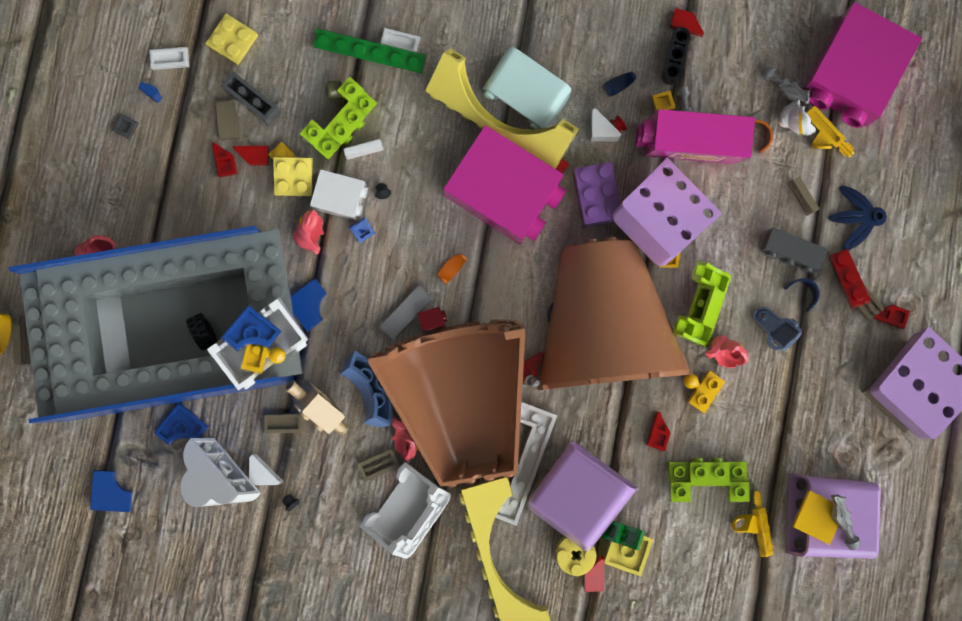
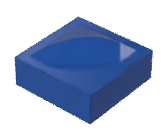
[138,82,162,103]
[349,217,375,243]

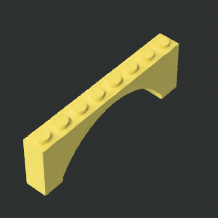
[425,48,579,169]
[459,476,551,621]

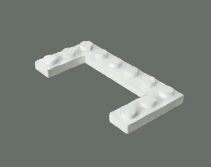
[464,402,557,526]

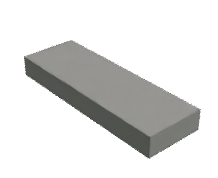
[379,286,433,340]

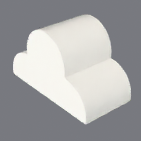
[180,438,261,507]

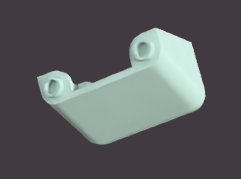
[482,46,571,130]

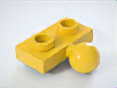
[241,344,286,374]
[683,371,725,414]

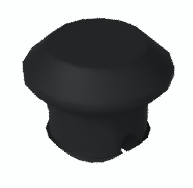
[375,183,391,199]
[282,494,299,511]

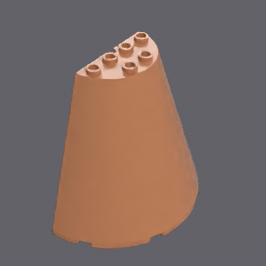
[538,237,691,390]
[368,319,526,487]

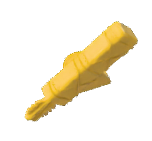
[806,106,854,157]
[731,490,774,557]

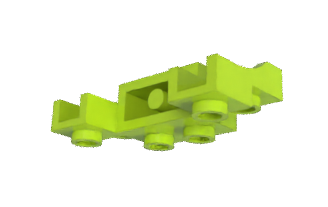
[299,76,377,160]
[673,260,732,348]
[667,458,750,502]

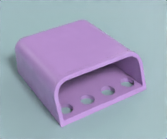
[612,157,722,266]
[870,326,962,439]
[528,441,639,551]
[786,473,881,559]

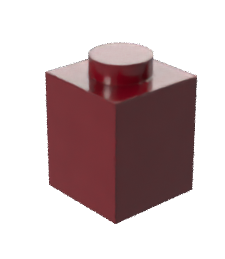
[417,307,448,333]

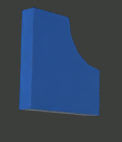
[291,278,327,332]
[221,305,282,352]
[154,403,210,445]
[90,470,133,512]

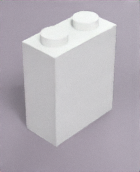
[310,169,368,221]

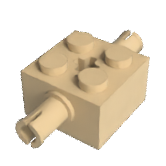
[285,380,348,435]

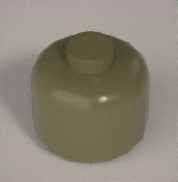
[326,81,342,100]

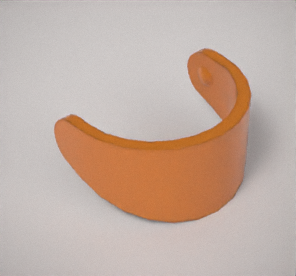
[755,120,773,154]
[436,253,467,284]

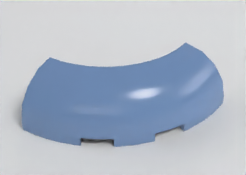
[340,351,392,427]

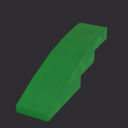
[601,521,645,551]

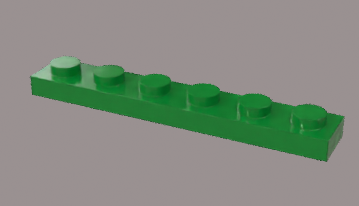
[313,28,427,74]

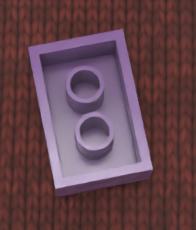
[572,162,620,228]

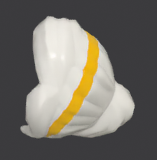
[779,100,816,136]

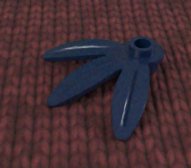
[829,186,887,250]

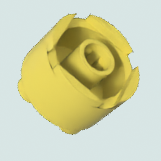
[555,536,597,576]

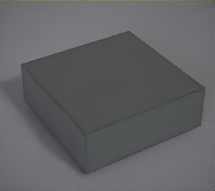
[112,114,139,140]

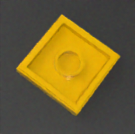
[792,490,838,545]

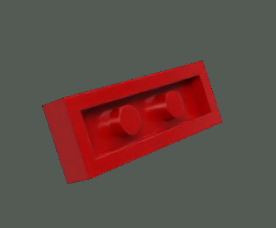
[828,249,871,309]

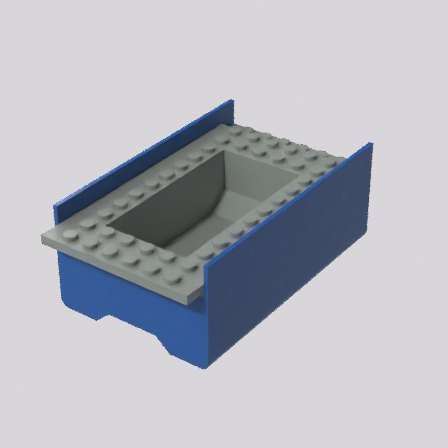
[8,226,303,423]

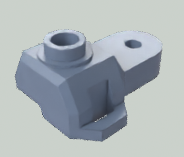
[753,307,802,351]

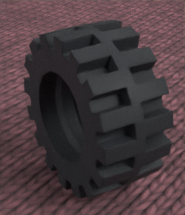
[186,313,218,351]

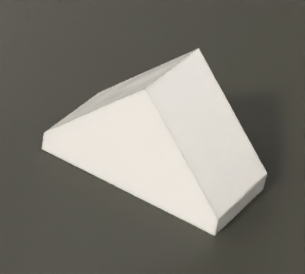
[590,108,622,142]
[249,454,283,485]

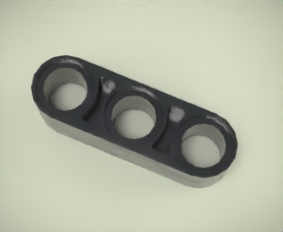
[661,27,690,85]

